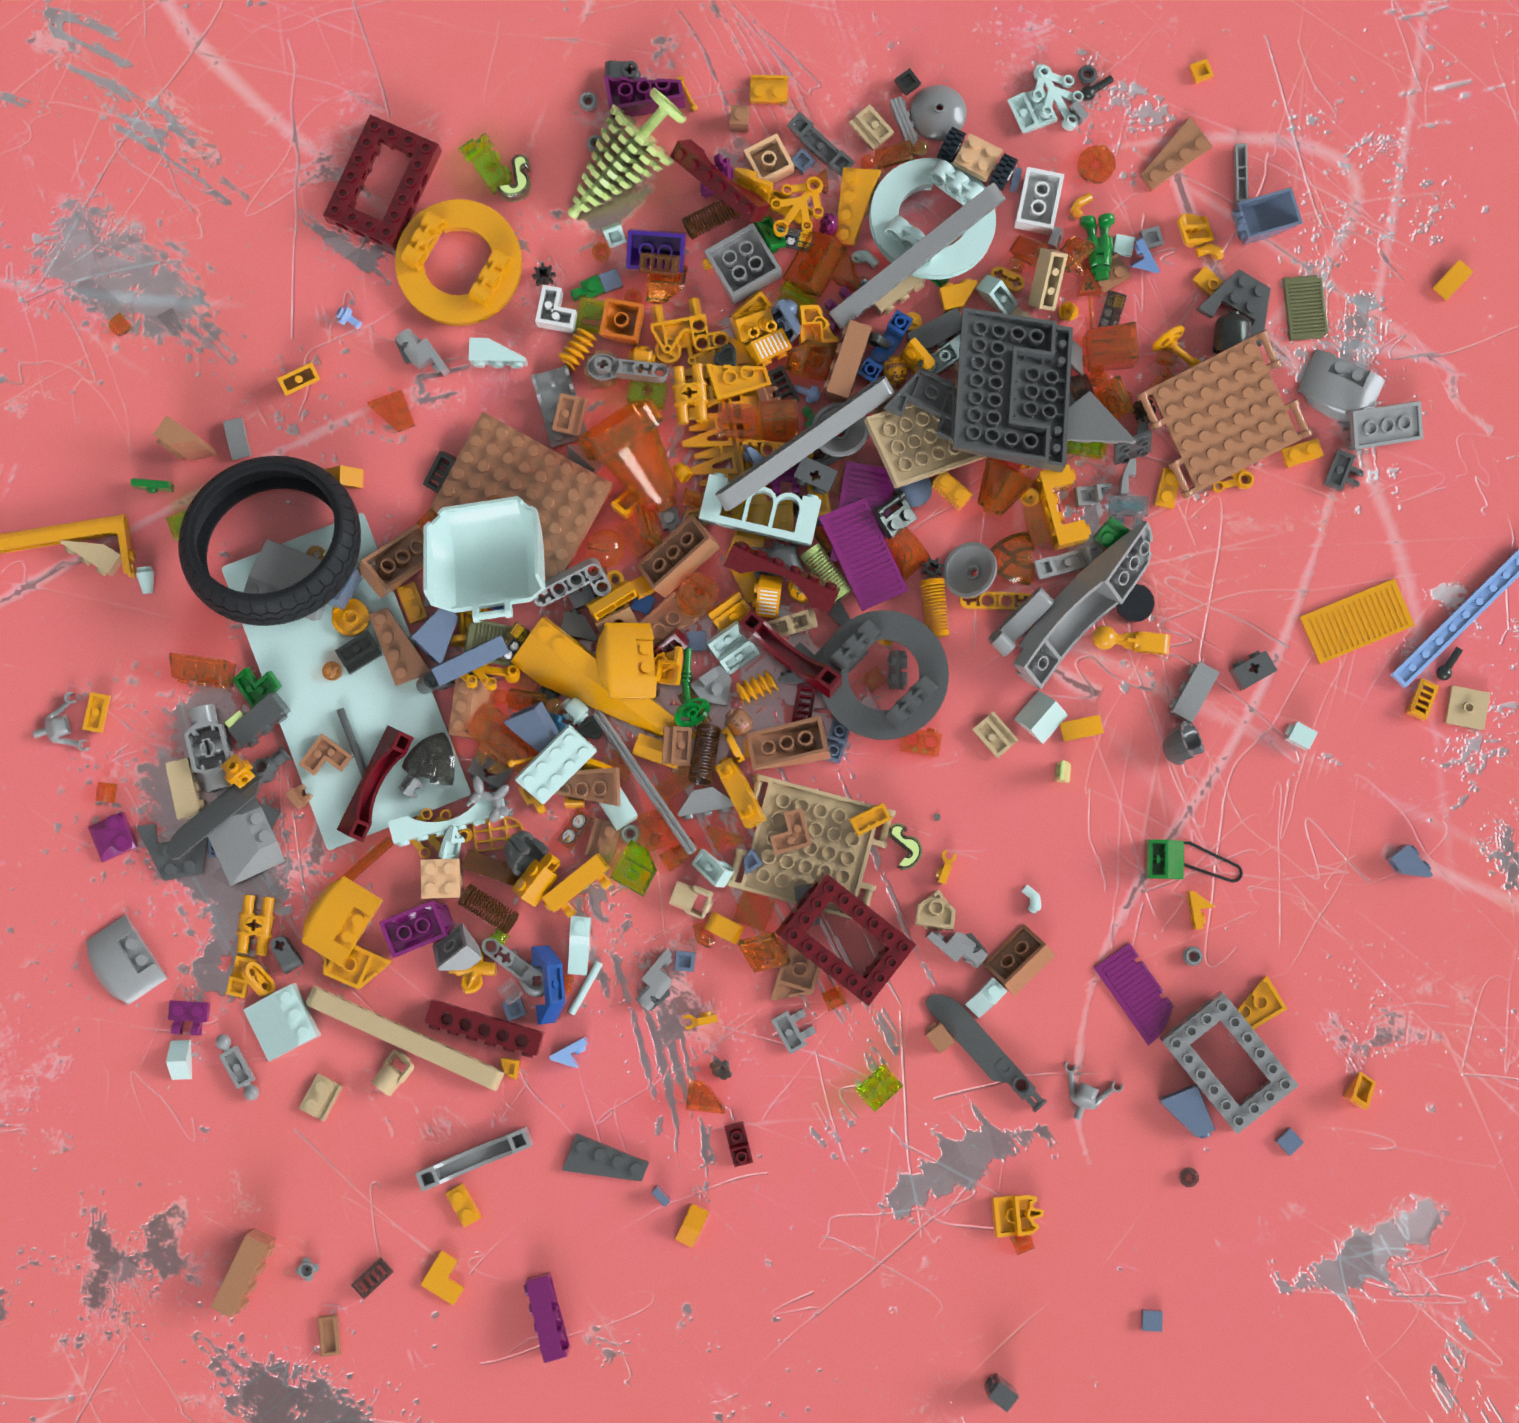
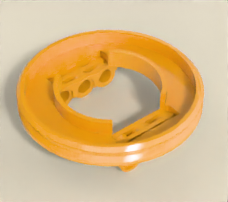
[395,199,523,326]

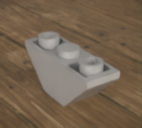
[678,787,734,820]

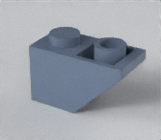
[1385,844,1433,877]

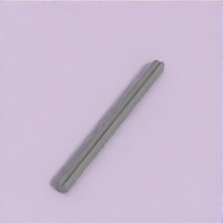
[593,711,697,855]

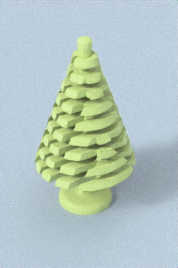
[568,87,687,219]

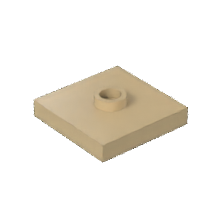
[1444,685,1490,731]

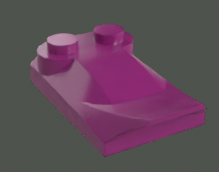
[379,900,454,958]

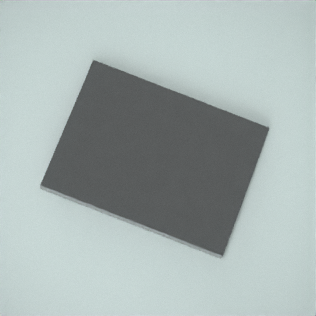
[952,307,1073,473]

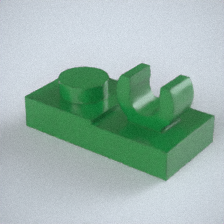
[752,216,787,254]

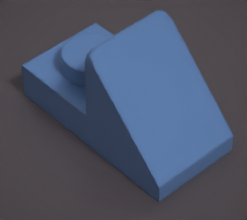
[1130,236,1160,273]

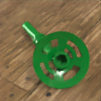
[674,648,710,727]

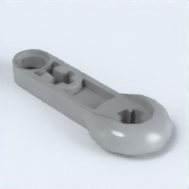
[587,353,668,383]
[482,938,545,997]

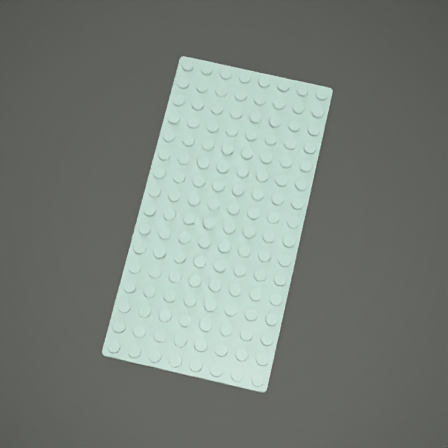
[222,513,471,850]

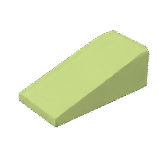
[1055,760,1071,783]

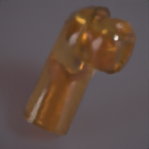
[693,923,716,948]

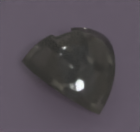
[402,732,455,786]

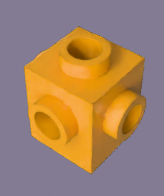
[221,753,255,789]

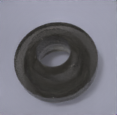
[1179,1167,1199,1188]

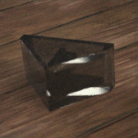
[1070,374,1093,401]

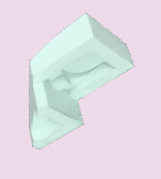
[438,825,465,859]

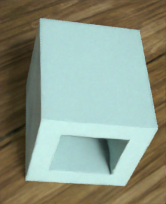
[1284,721,1318,750]

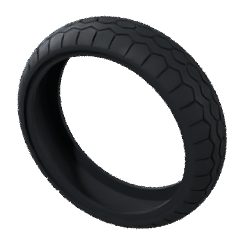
[178,456,361,626]

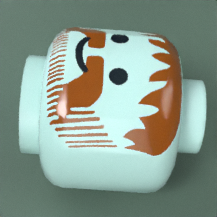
[560,697,589,726]

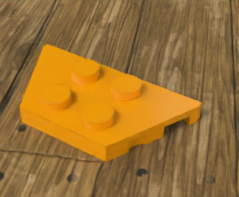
[323,945,392,990]

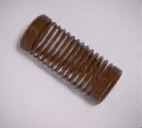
[682,199,740,240]
[688,723,721,785]
[458,883,519,934]

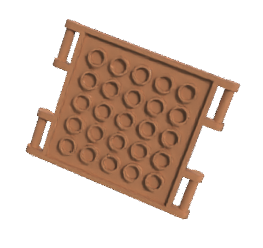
[1136,329,1313,499]

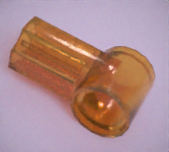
[659,837,700,872]

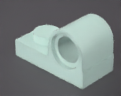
[692,848,735,887]

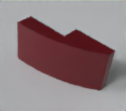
[724,1121,753,1168]

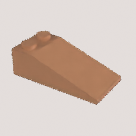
[357,522,423,599]
[746,715,831,770]

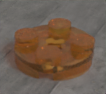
[1077,145,1116,184]

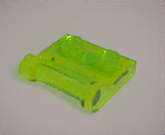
[575,297,605,333]

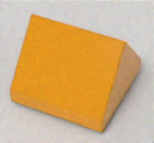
[564,796,585,809]

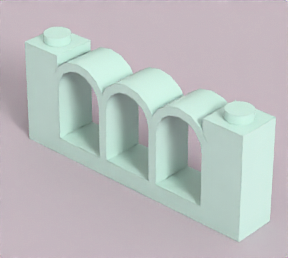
[699,472,822,547]

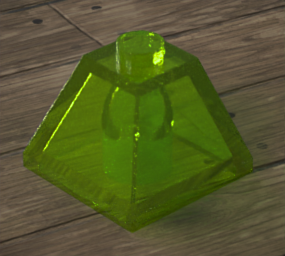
[610,840,657,897]

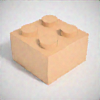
[743,133,794,183]
[421,859,463,899]

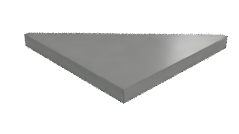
[1067,391,1136,444]

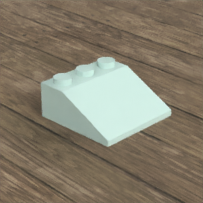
[244,983,321,1062]

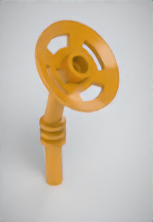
[1151,325,1201,367]

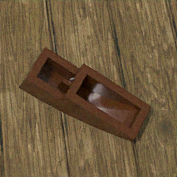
[462,849,521,886]

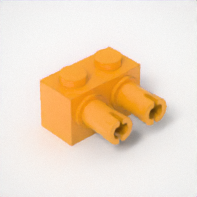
[730,306,777,343]

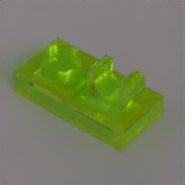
[778,282,818,306]

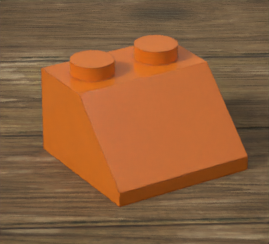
[599,298,646,346]

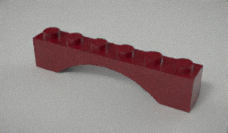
[670,139,770,223]
[724,541,840,614]
[738,610,842,699]
[337,725,414,842]

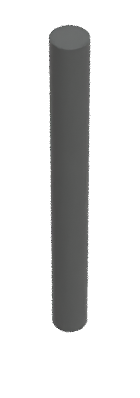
[337,708,366,777]

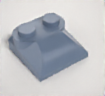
[771,299,801,344]

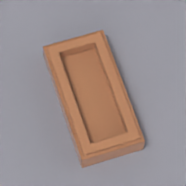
[317,1314,342,1357]

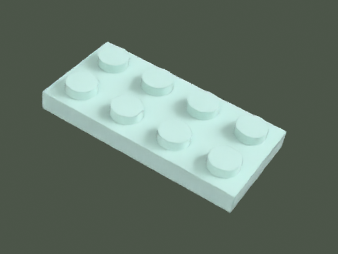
[515,724,597,804]

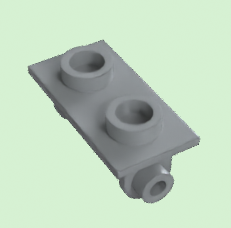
[887,650,908,690]

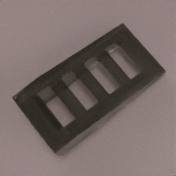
[351,1258,394,1300]

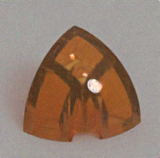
[990,532,1035,585]

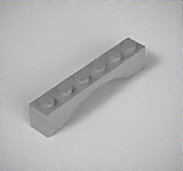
[415,1126,534,1192]

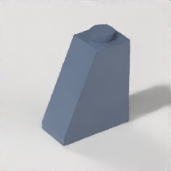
[504,701,559,753]
[1158,1084,1215,1139]

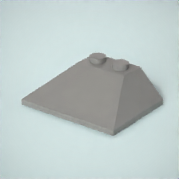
[207,797,285,886]

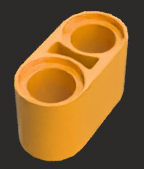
[704,911,745,945]

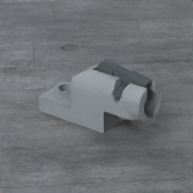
[395,329,450,377]
[926,931,988,968]
[635,949,673,1011]

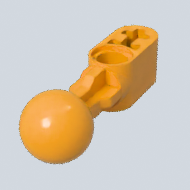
[1092,625,1170,655]

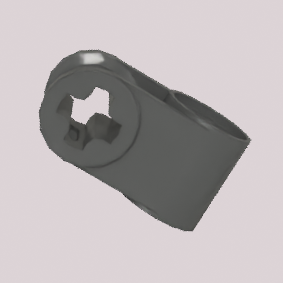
[604,60,641,82]
[416,672,455,694]
[270,936,304,974]

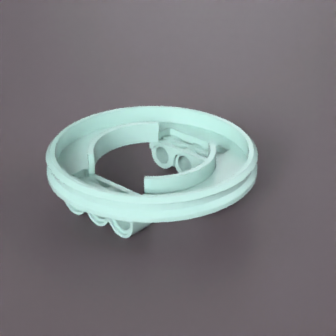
[869,158,996,280]

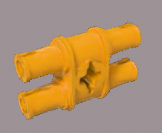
[672,364,709,425]
[236,894,275,956]

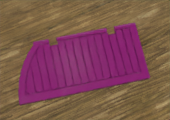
[1094,943,1174,1046]

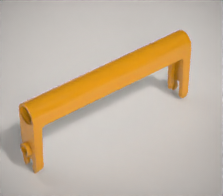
[0,514,136,579]

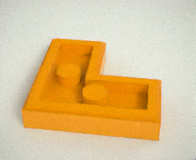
[421,1250,465,1306]

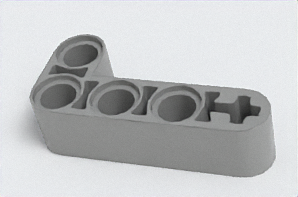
[533,558,611,607]
[988,587,1054,657]

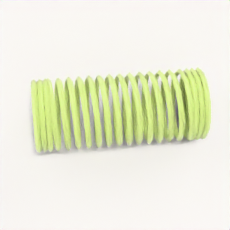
[800,543,852,603]

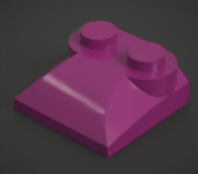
[88,812,138,862]

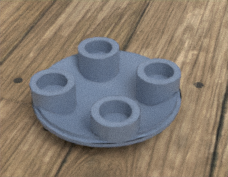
[894,478,932,508]

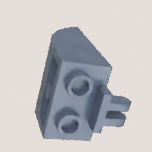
[1231,187,1303,245]

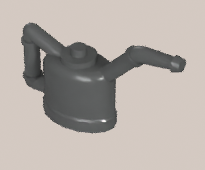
[749,520,822,581]

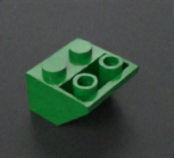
[1144,839,1184,879]

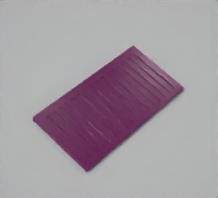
[830,460,894,562]
[819,498,909,611]

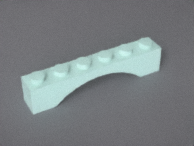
[387,792,505,847]

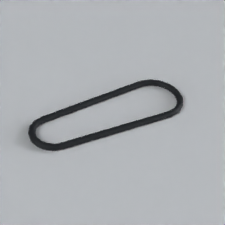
[1184,841,1243,883]

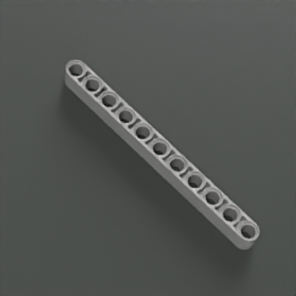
[829,183,1006,329]
[715,376,895,511]

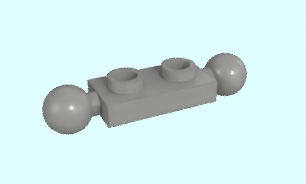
[215,1034,259,1101]

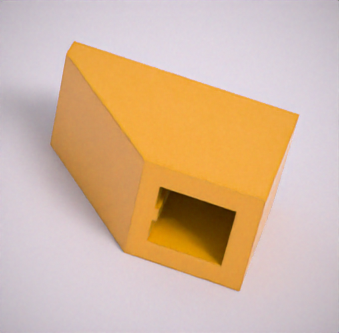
[938,279,977,314]

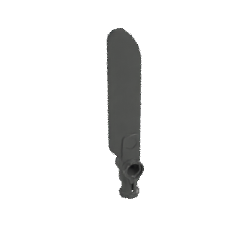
[166,746,292,860]
[926,994,1047,1113]

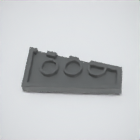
[562,1133,649,1181]

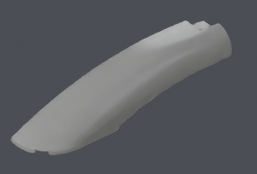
[1013,521,1153,689]

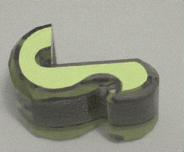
[497,154,532,202]
[888,823,922,870]

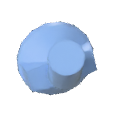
[336,306,362,329]
[795,385,821,404]

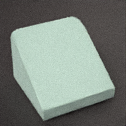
[602,222,627,249]

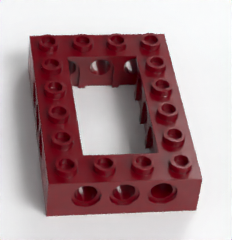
[323,114,442,252]
[775,871,916,1006]

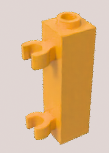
[715,757,767,829]
[542,853,613,918]

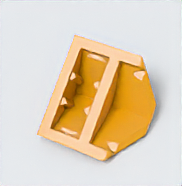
[1177,213,1214,248]

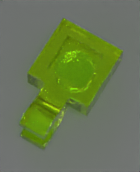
[458,133,494,163]

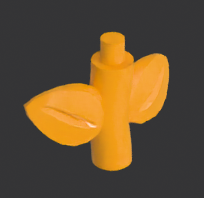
[449,946,497,994]

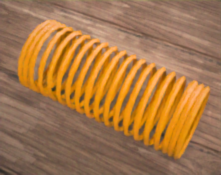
[920,578,950,638]

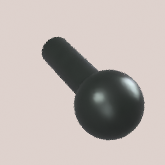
[1081,75,1114,101]
[1436,647,1463,681]

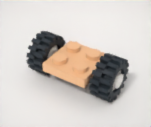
[937,126,1018,191]

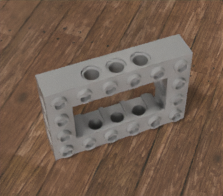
[1160,991,1299,1134]

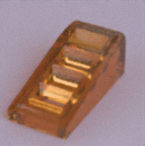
[639,252,680,276]

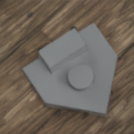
[690,664,732,707]

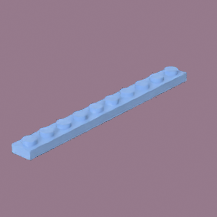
[1390,548,1519,688]

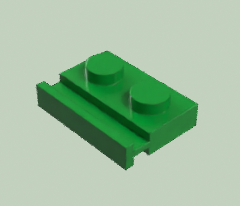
[1093,515,1131,548]

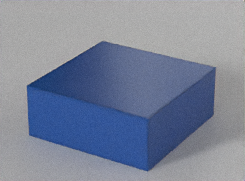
[631,595,656,615]

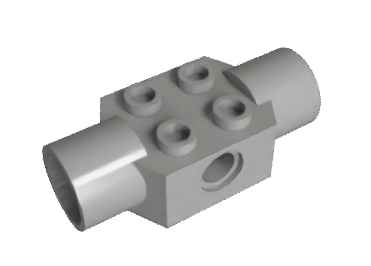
[184,704,234,793]

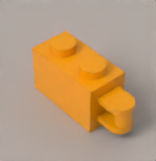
[511,853,560,907]

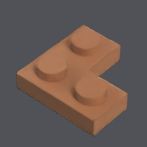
[299,733,354,776]
[770,808,812,855]

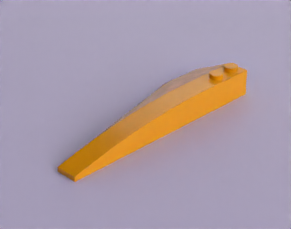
[511,617,696,739]

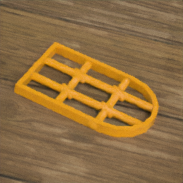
[472,817,524,852]

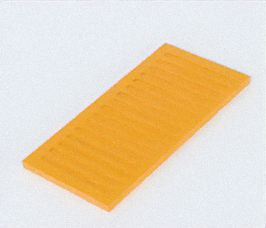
[1299,578,1415,664]

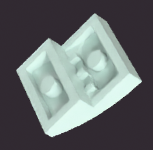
[1007,89,1057,134]
[706,620,760,675]

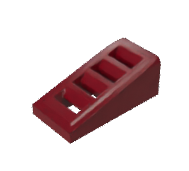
[653,628,689,657]
[791,683,816,722]

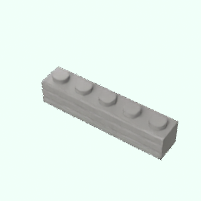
[889,96,923,157]
[1233,144,1249,205]

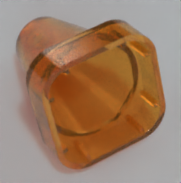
[576,398,678,513]

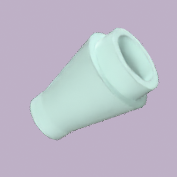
[135,566,155,594]

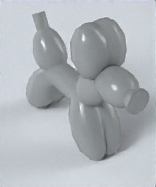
[466,776,514,823]

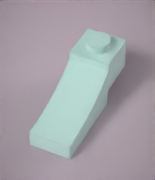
[567,916,592,976]

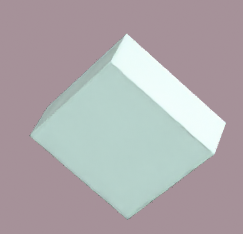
[1112,234,1135,258]

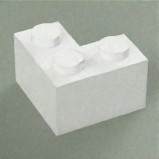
[535,285,578,334]

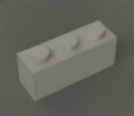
[1169,661,1220,723]

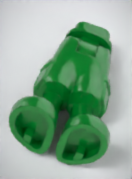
[1079,213,1115,281]

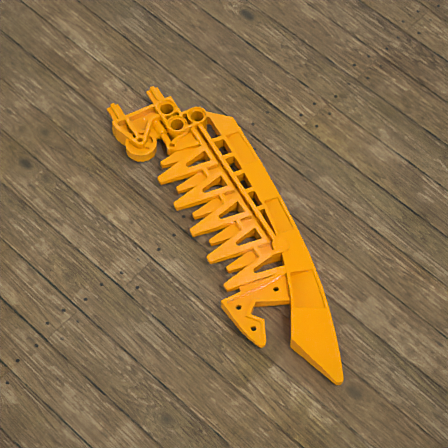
[650,298,766,603]

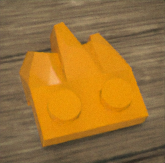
[733,168,774,216]
[991,1195,1044,1238]

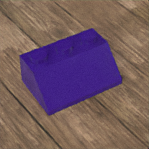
[626,228,686,273]

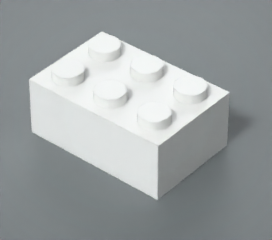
[1014,167,1064,236]

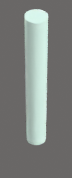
[568,961,603,1015]

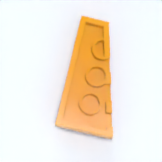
[835,167,881,246]

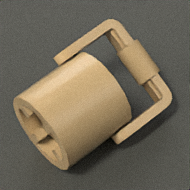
[669,881,713,919]
[371,1050,414,1096]

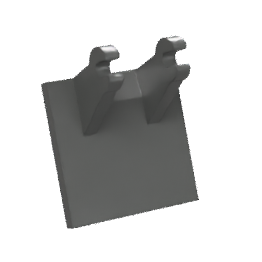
[1114,416,1152,465]

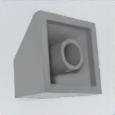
[432,923,482,971]

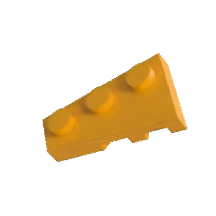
[1237,975,1288,1030]

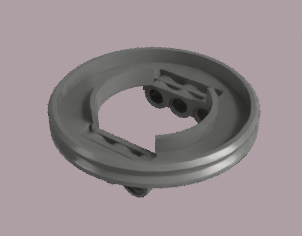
[820,610,949,740]

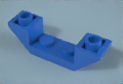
[857,310,913,383]
[531,945,566,1025]

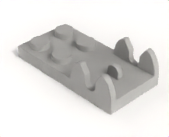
[531,365,589,449]
[1346,401,1423,450]

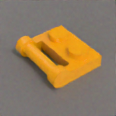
[900,337,935,375]

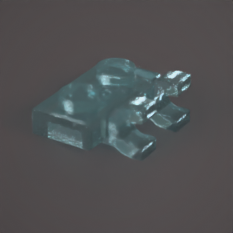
[1109,496,1148,529]

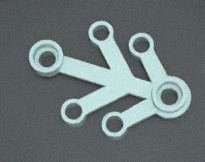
[1031,64,1084,131]

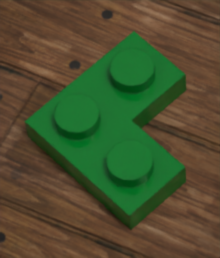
[232,668,282,708]

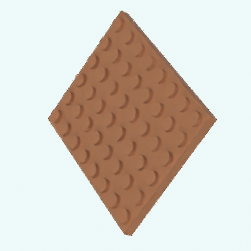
[428,412,614,585]

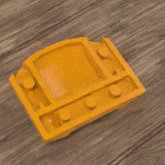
[596,622,657,698]
[302,876,383,967]

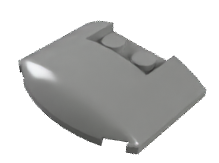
[1297,349,1385,422]
[86,914,168,1005]

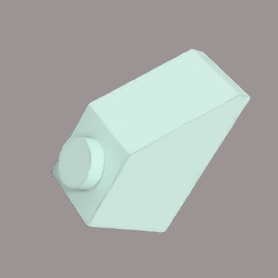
[975,274,1019,314]
[965,977,1007,1018]

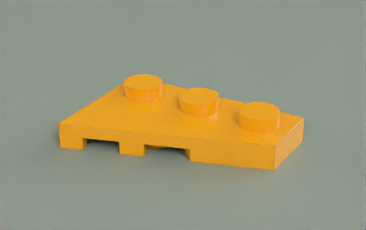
[705,364,772,401]

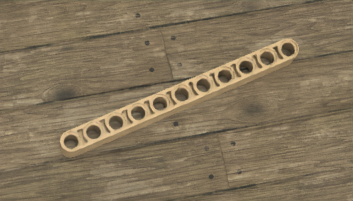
[305,986,505,1091]

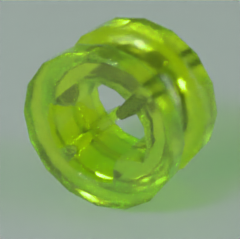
[491,928,510,945]

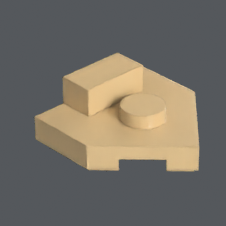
[915,889,956,931]

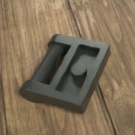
[872,490,918,539]

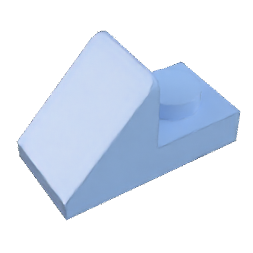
[549,1037,589,1068]

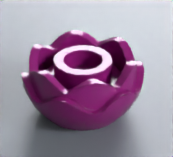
[819,213,838,237]

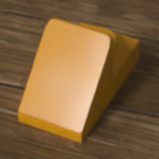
[1186,891,1215,930]

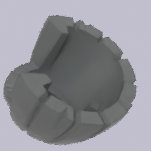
[1163,721,1205,765]
[504,830,549,876]

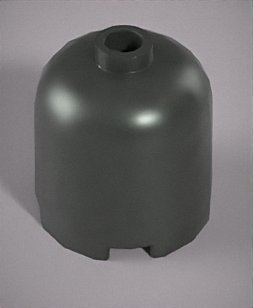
[1212,311,1252,355]

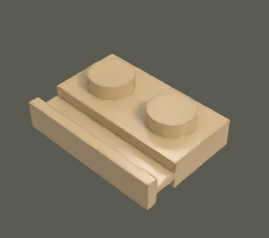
[849,104,894,152]
[972,711,1018,759]
[299,1073,343,1122]

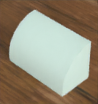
[599,787,638,831]

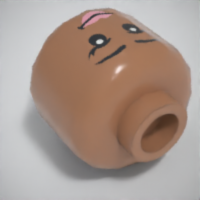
[724,708,753,737]

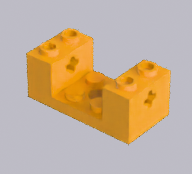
[1035,464,1091,551]

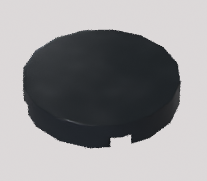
[1116,584,1155,622]

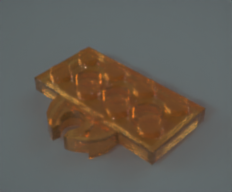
[465,702,539,775]

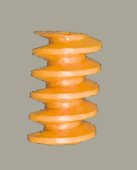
[558,328,598,371]
[736,670,778,706]

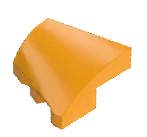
[797,305,838,346]
[654,646,683,686]

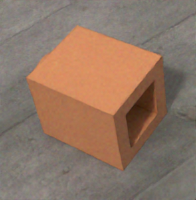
[729,105,750,133]
[925,1022,956,1054]

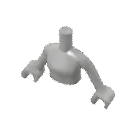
[33,692,90,751]
[1063,1061,1124,1120]

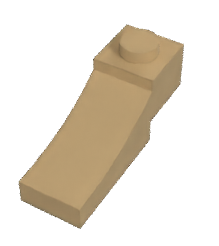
[767,608,818,637]

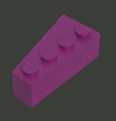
[604,76,686,119]
[524,1272,571,1363]

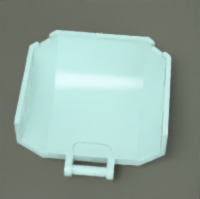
[423,496,545,623]

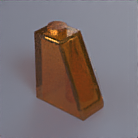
[977,457,1036,516]

